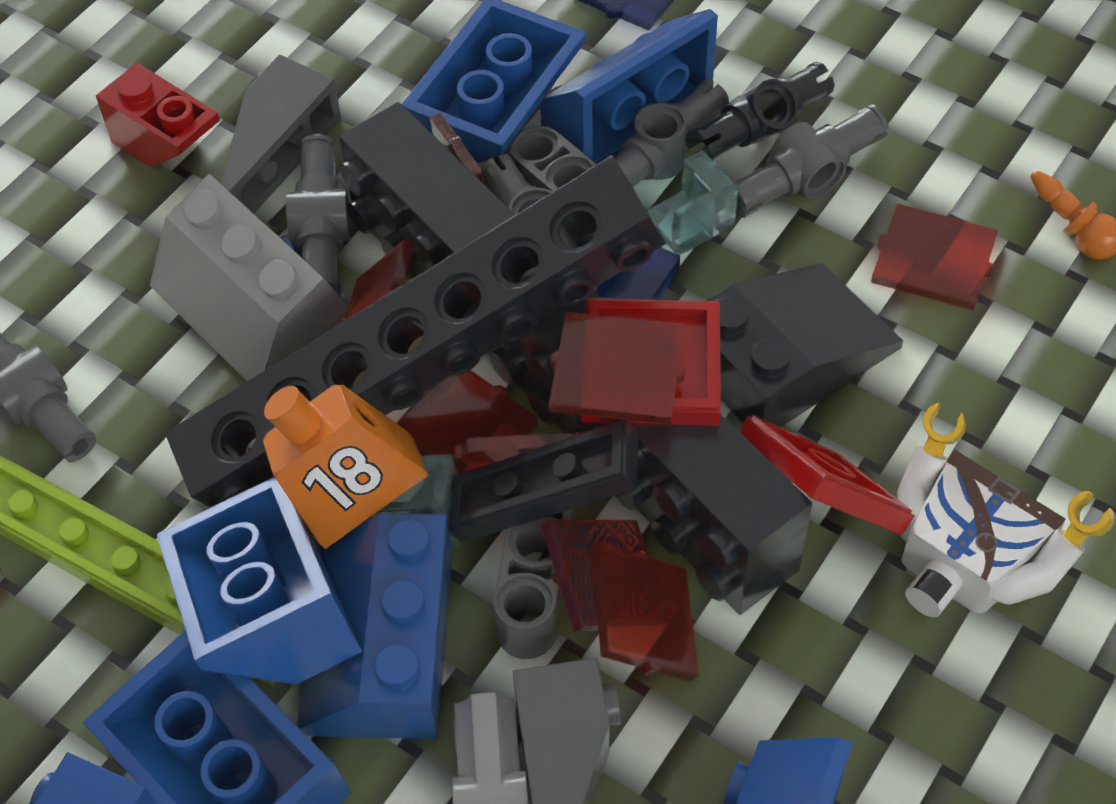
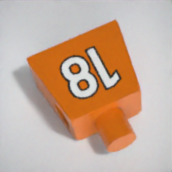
[263,385,429,549]

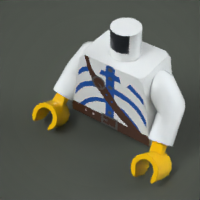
[897,403,1114,617]

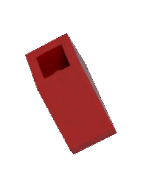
[95,62,220,168]

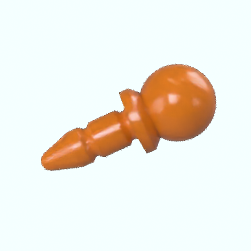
[1030,170,1116,260]

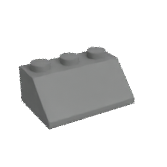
[150,174,350,381]

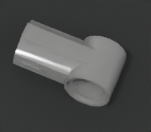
[452,692,528,804]

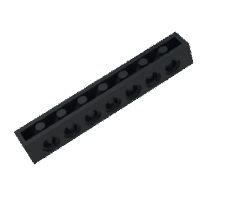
[165,155,667,508]

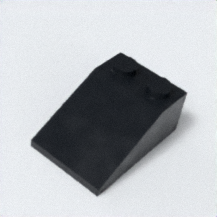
[706,263,904,427]

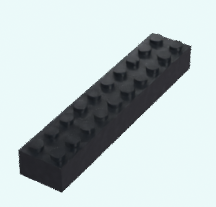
[339,102,812,615]

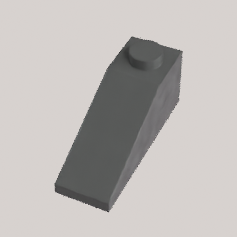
[221,54,341,214]
[512,658,621,804]

